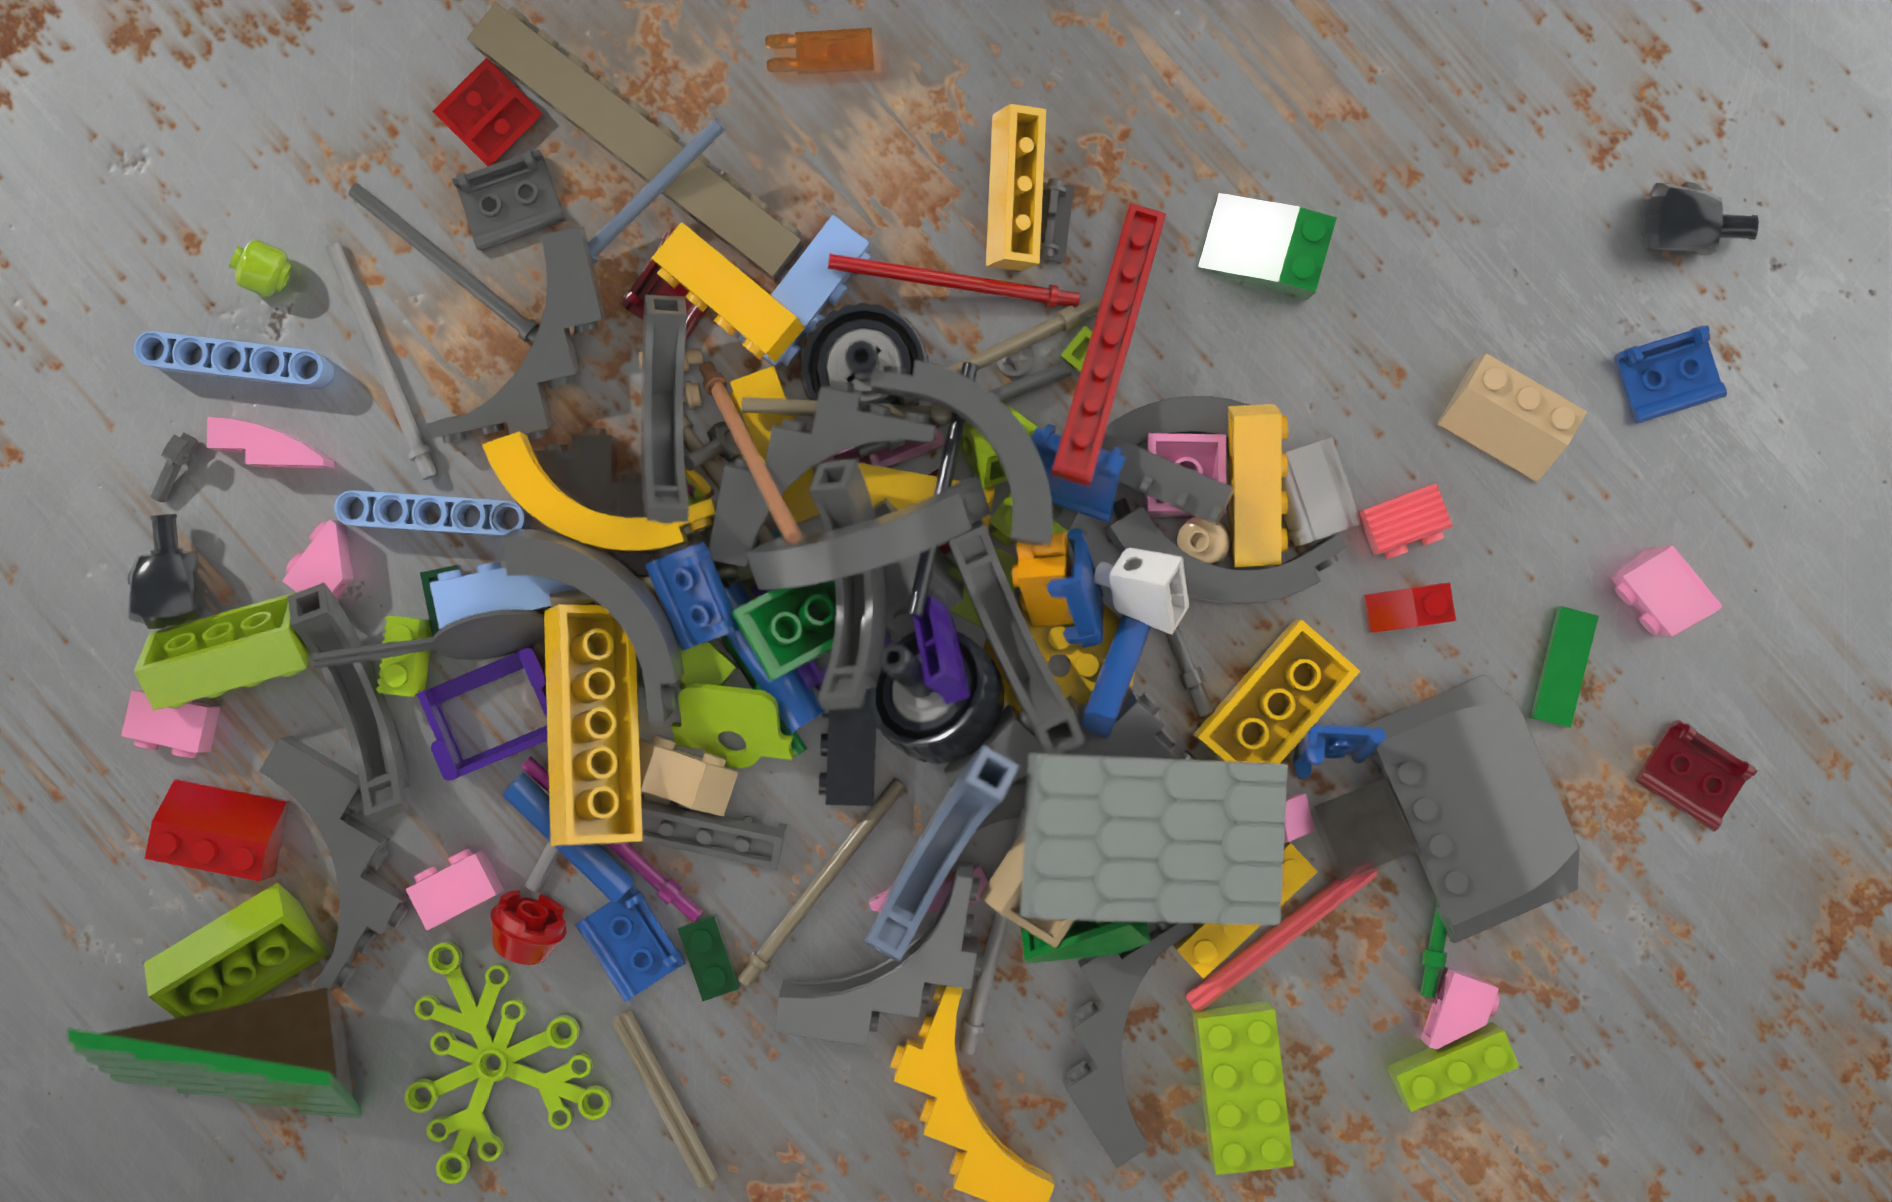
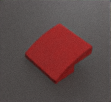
[432,57,543,167]

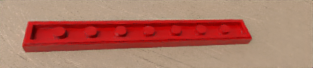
[1051,203,1166,486]

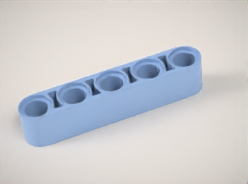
[134,331,334,389]
[334,490,532,537]

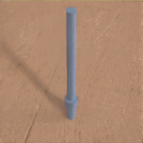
[588,118,726,265]

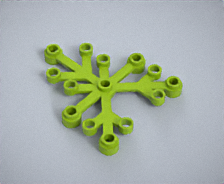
[404,941,611,1184]

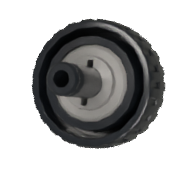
[800,303,929,405]
[869,631,1005,764]

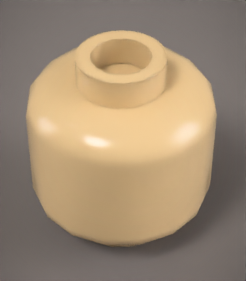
[1177,517,1232,565]

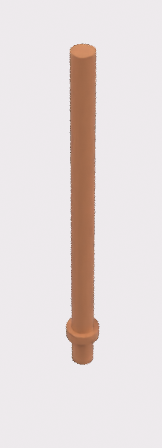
[699,361,801,544]

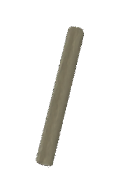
[612,1010,718,1188]

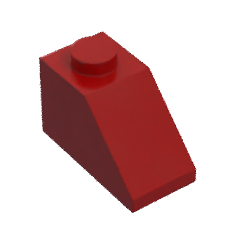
[1364,582,1456,633]

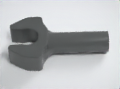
[684,422,741,470]
[150,432,198,503]

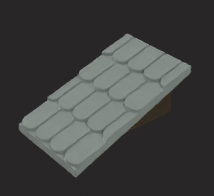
[1020,753,1288,925]

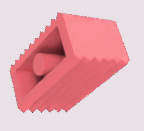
[1358,483,1453,559]

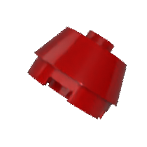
[490,890,567,965]

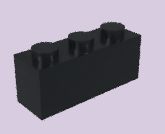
[819,688,876,807]

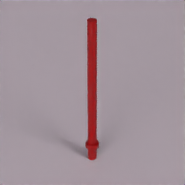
[827,253,1080,308]

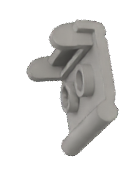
[1282,437,1362,547]

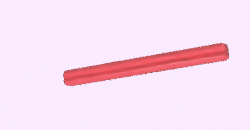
[1186,859,1378,1012]

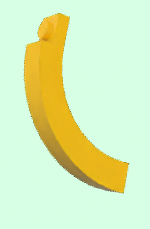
[482,431,717,552]

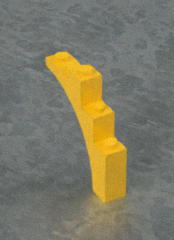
[890,984,1055,1202]

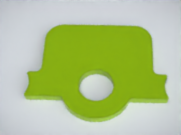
[670,683,795,768]

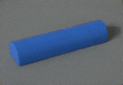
[725,582,825,734]
[1081,614,1152,739]
[502,772,635,903]

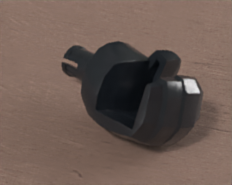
[1641,182,1759,255]
[128,514,202,629]

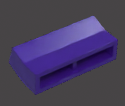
[913,595,970,705]

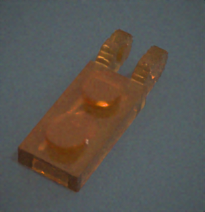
[765,28,874,74]

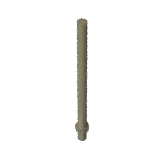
[737,778,906,988]

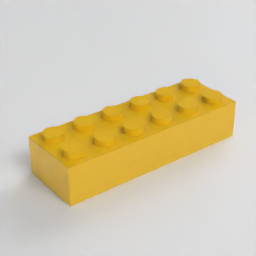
[544,604,643,846]

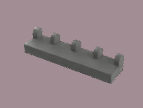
[1101,433,1234,526]
[641,794,787,870]

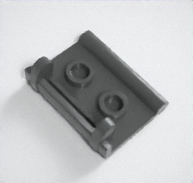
[452,149,565,251]

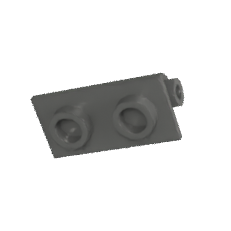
[1040,178,1074,263]

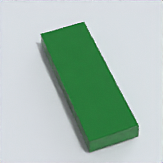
[1530,606,1599,728]

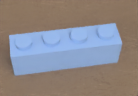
[738,215,872,370]
[430,562,577,629]

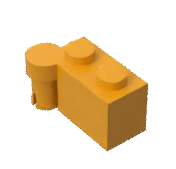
[1012,531,1074,627]

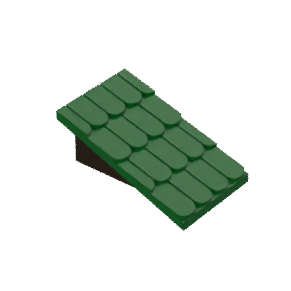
[67,987,362,1118]

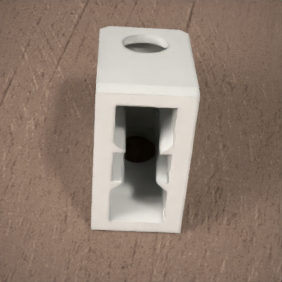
[1094,548,1189,635]

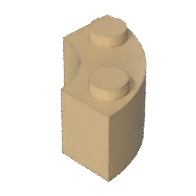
[639,735,738,817]

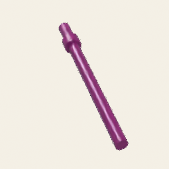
[520,756,703,923]

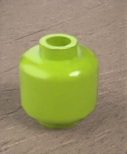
[229,239,292,297]

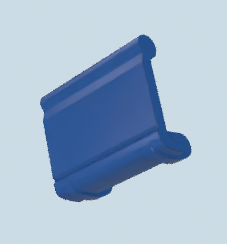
[1615,325,1727,424]
[1031,424,1126,523]
[1047,528,1104,648]
[645,541,740,651]
[1293,725,1386,780]
[575,885,686,1002]

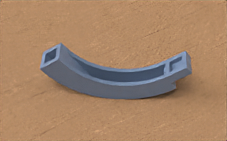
[863,746,1019,962]

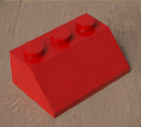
[144,779,290,882]

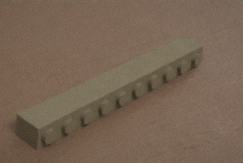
[467,2,804,283]

